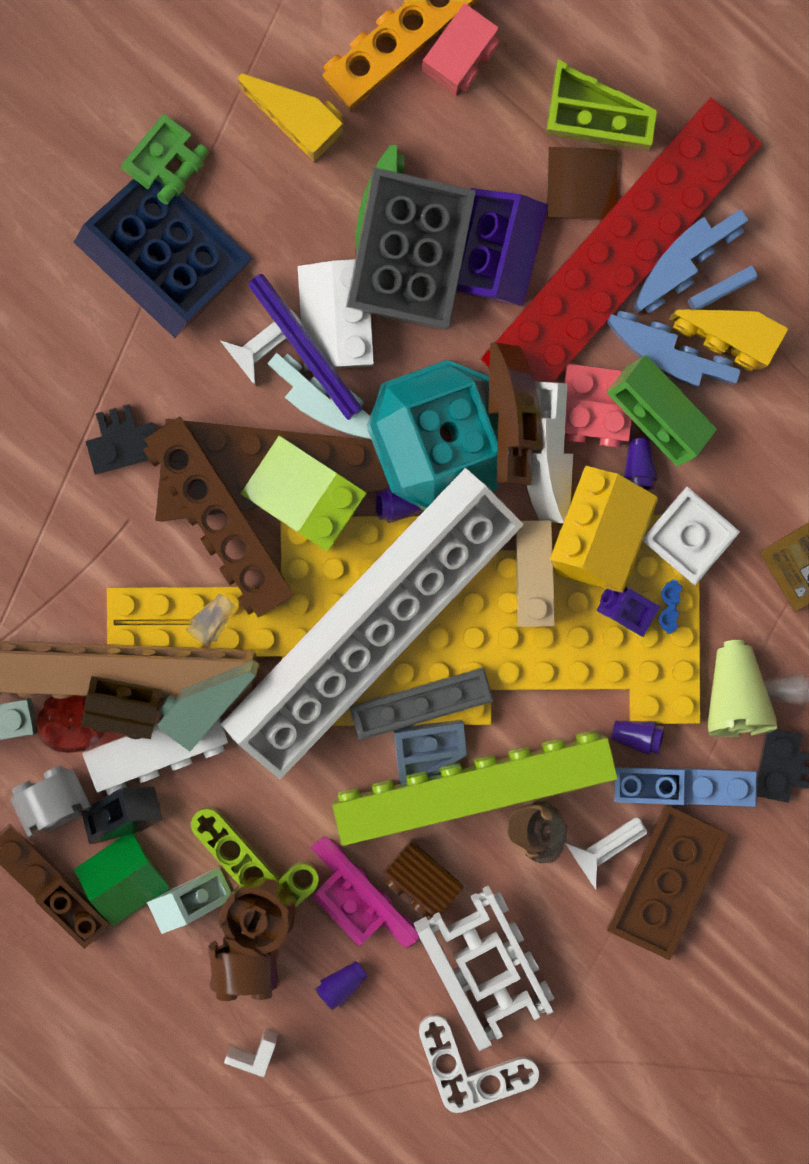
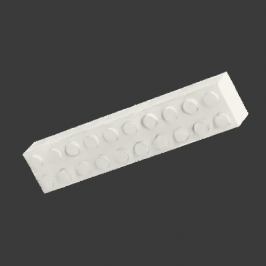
[221,468,524,779]

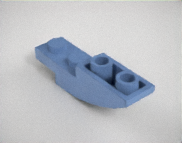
[634,209,749,314]
[607,311,740,388]
[614,767,758,807]

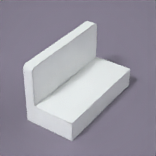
[224,1029,278,1078]

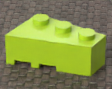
[545,60,657,151]

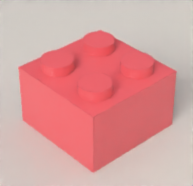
[422,3,500,96]

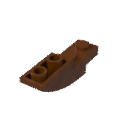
[488,342,543,486]
[0,823,109,949]

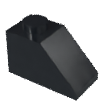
[81,787,162,844]

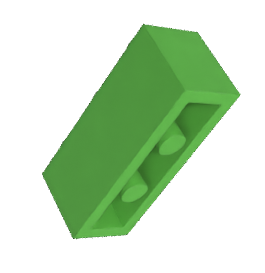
[606,355,717,467]

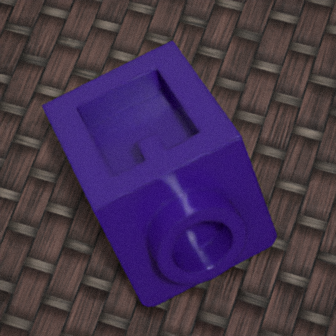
[597,586,660,637]

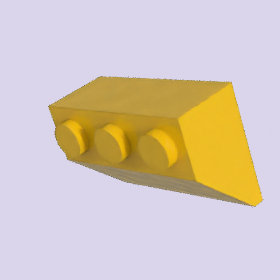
[550,466,658,593]

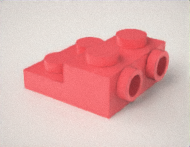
[564,364,631,448]

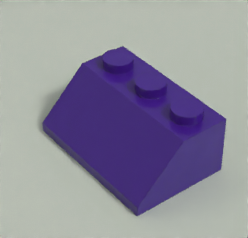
[456,188,548,307]

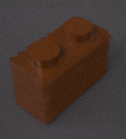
[384,839,464,918]

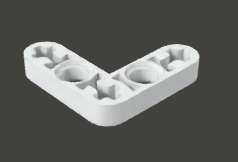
[419,1014,539,1113]

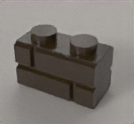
[81,676,161,740]

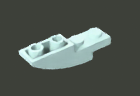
[267,353,371,440]

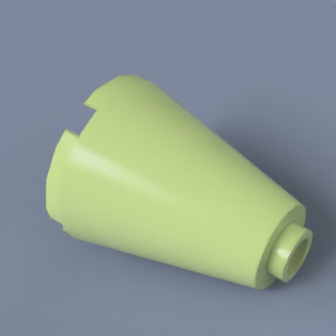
[707,640,777,737]

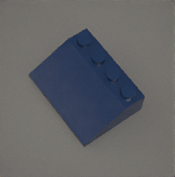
[74,179,253,338]

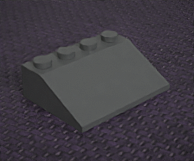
[346,168,476,330]

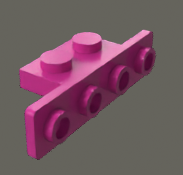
[311,836,420,948]

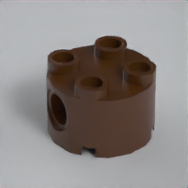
[219,877,296,957]
[208,938,280,1001]

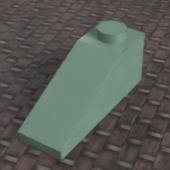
[157,660,259,752]

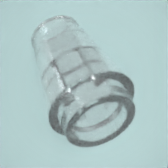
[186,593,236,647]
[765,673,809,707]

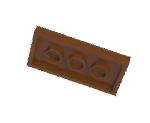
[606,804,730,960]

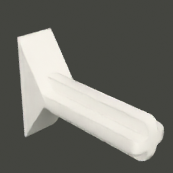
[220,310,302,386]
[564,817,647,890]

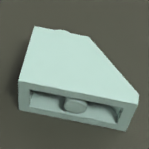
[147,867,232,934]

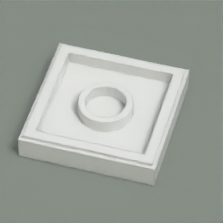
[643,487,740,585]

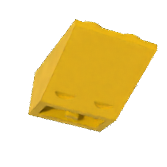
[668,309,788,372]

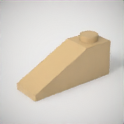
[516,520,554,627]

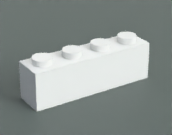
[82,717,230,795]

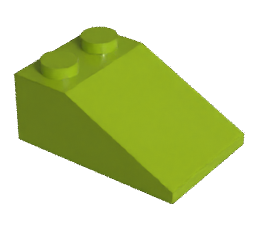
[240,436,367,552]

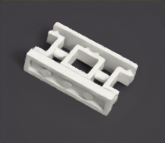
[414,885,555,1052]

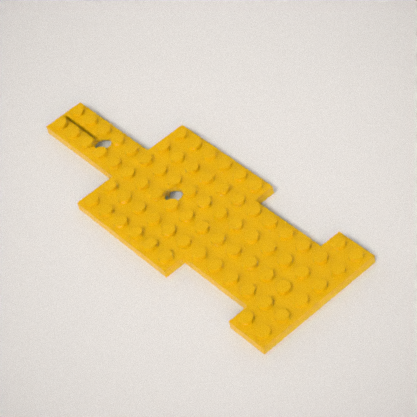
[107,515,700,726]

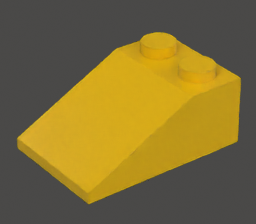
[237,73,343,162]

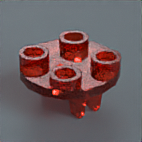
[36,695,105,753]

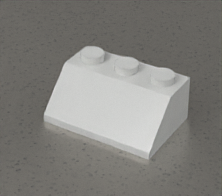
[298,259,374,371]

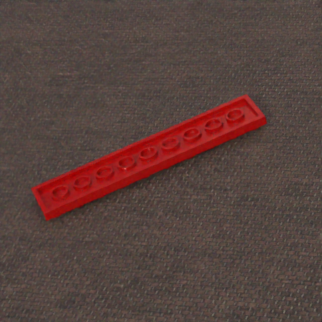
[479,97,762,382]

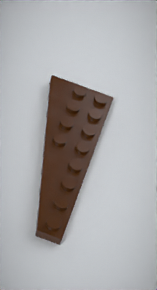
[155,419,390,522]

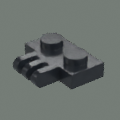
[85,404,156,475]
[757,729,809,803]

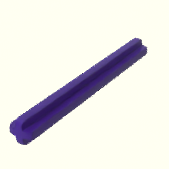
[248,274,362,420]

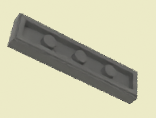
[350,667,494,740]

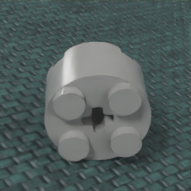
[10,765,92,839]

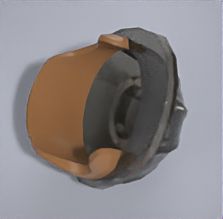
[507,801,568,864]

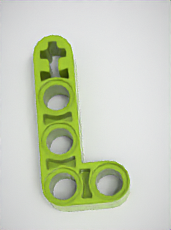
[191,806,319,908]

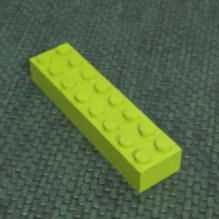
[332,730,618,846]

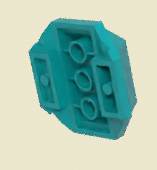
[366,360,500,511]

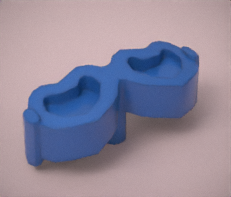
[658,580,682,634]

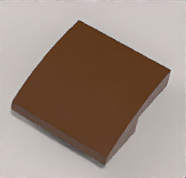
[547,147,617,220]

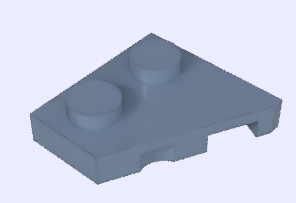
[393,720,467,784]

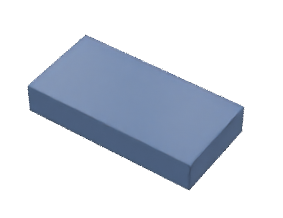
[687,265,758,310]

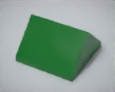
[74,834,170,927]

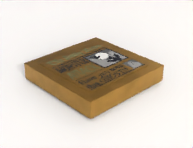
[759,522,809,612]

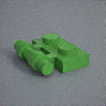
[120,113,209,204]

